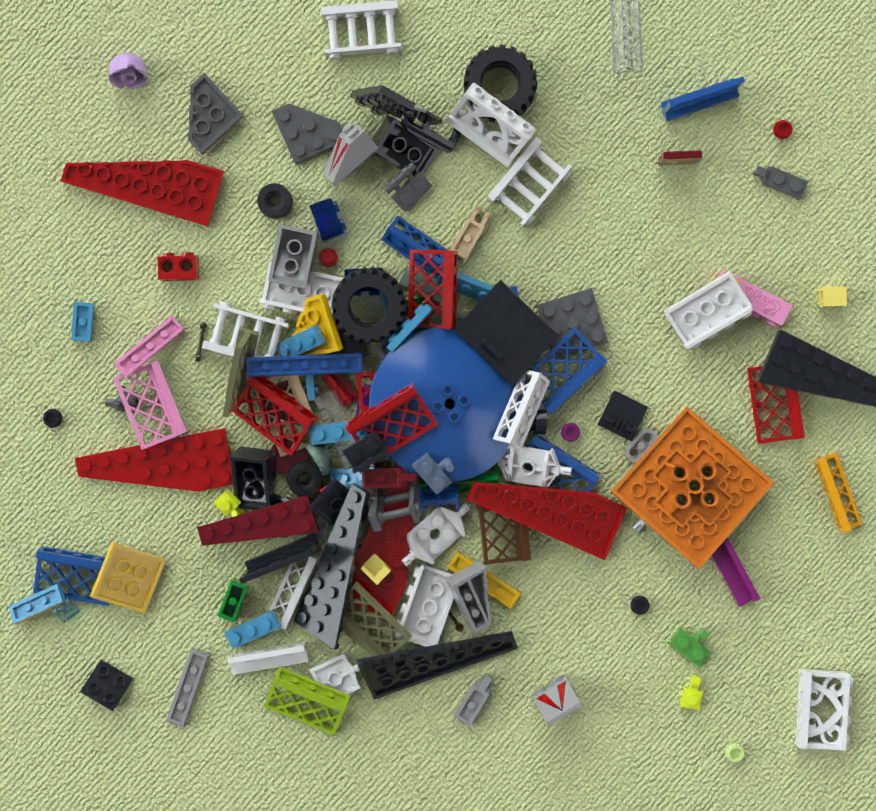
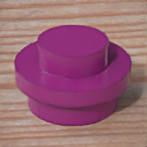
[561,423,580,442]

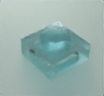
[52,597,80,623]

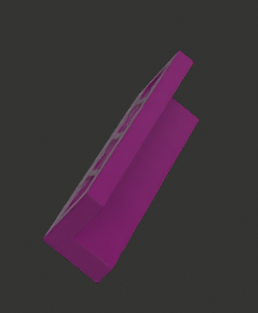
[711,537,760,607]

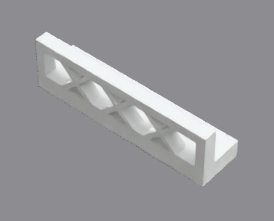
[493,370,550,451]
[269,555,318,630]
[228,642,309,675]

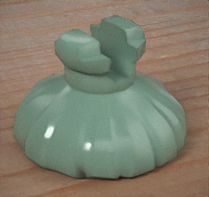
[306,443,340,476]

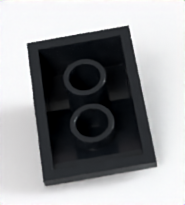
[372,115,439,176]
[230,446,277,510]

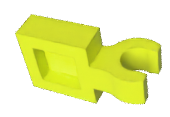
[213,489,246,517]
[680,675,703,710]

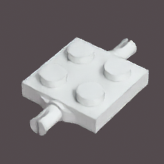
[310,652,361,694]

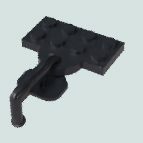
[350,85,461,153]

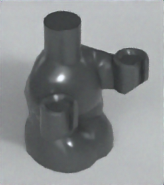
[105,386,139,413]

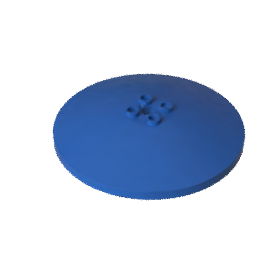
[369,328,522,482]

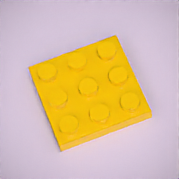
[90,542,166,614]

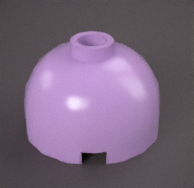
[109,52,148,89]

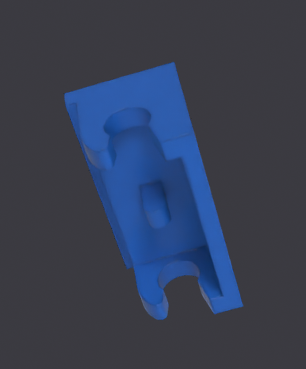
[420,485,460,513]

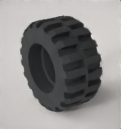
[463,45,537,123]
[331,267,406,344]

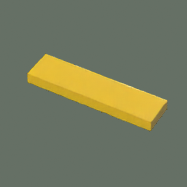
[447,551,521,609]

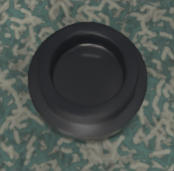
[43,409,63,428]
[630,595,650,615]

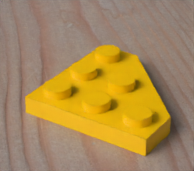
[291,293,343,355]

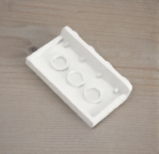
[260,262,343,314]
[664,271,753,350]
[394,563,454,647]

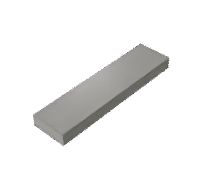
[166,648,210,727]

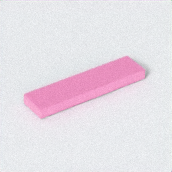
[113,316,185,379]

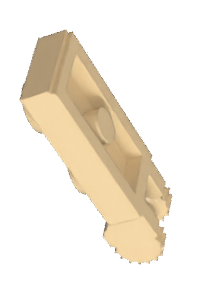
[450,205,491,260]

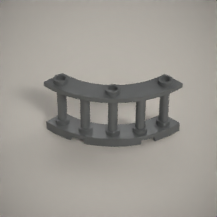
[368,431,422,532]

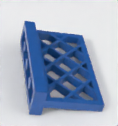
[660,76,745,122]
[524,327,607,414]
[524,434,600,492]
[33,546,110,606]

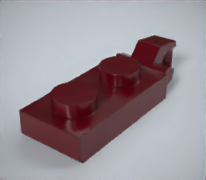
[362,468,417,489]

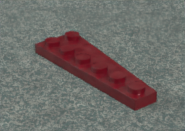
[197,495,319,546]

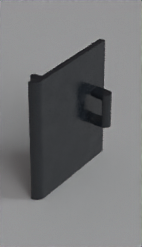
[453,279,559,386]

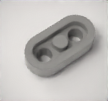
[625,429,657,462]

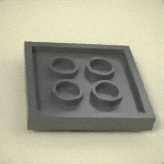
[536,288,609,359]

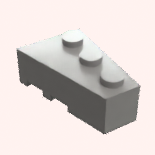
[446,561,491,634]

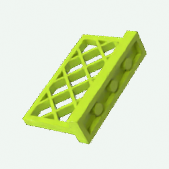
[263,666,351,735]

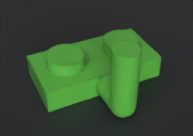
[668,628,711,668]

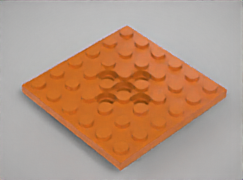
[611,406,774,569]

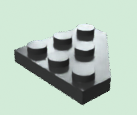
[188,73,244,155]
[271,103,343,165]

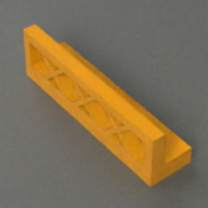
[814,452,862,533]

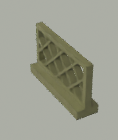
[222,327,259,418]
[341,581,412,657]

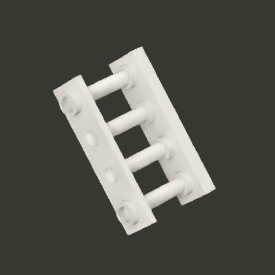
[321,0,402,60]
[487,137,572,227]
[202,301,290,357]

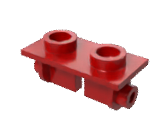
[320,374,358,408]

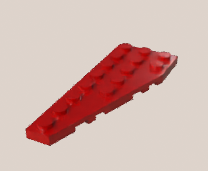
[60,160,225,227]
[75,428,233,492]
[347,467,414,615]
[466,482,627,560]

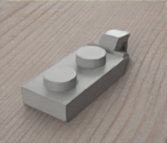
[453,673,492,727]

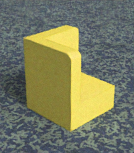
[819,287,847,307]
[360,554,391,585]

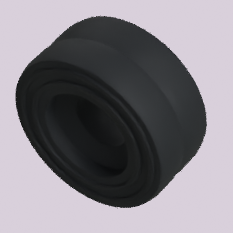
[257,183,293,219]
[287,461,322,497]

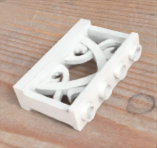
[446,83,536,167]
[795,668,853,751]

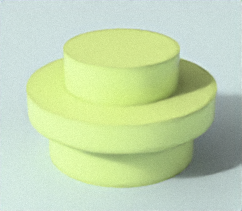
[725,743,745,763]

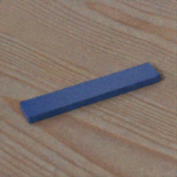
[246,353,363,377]

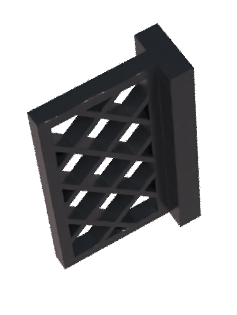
[239,533,322,584]

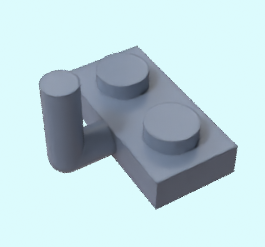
[412,453,454,495]

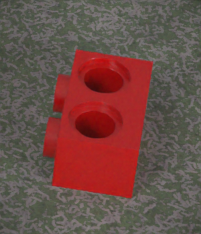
[157,252,199,281]

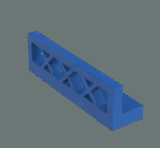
[381,216,460,279]

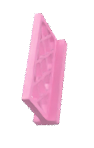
[113,361,187,450]

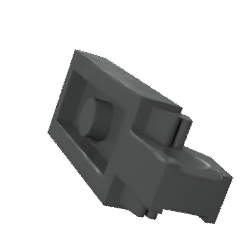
[753,166,808,200]

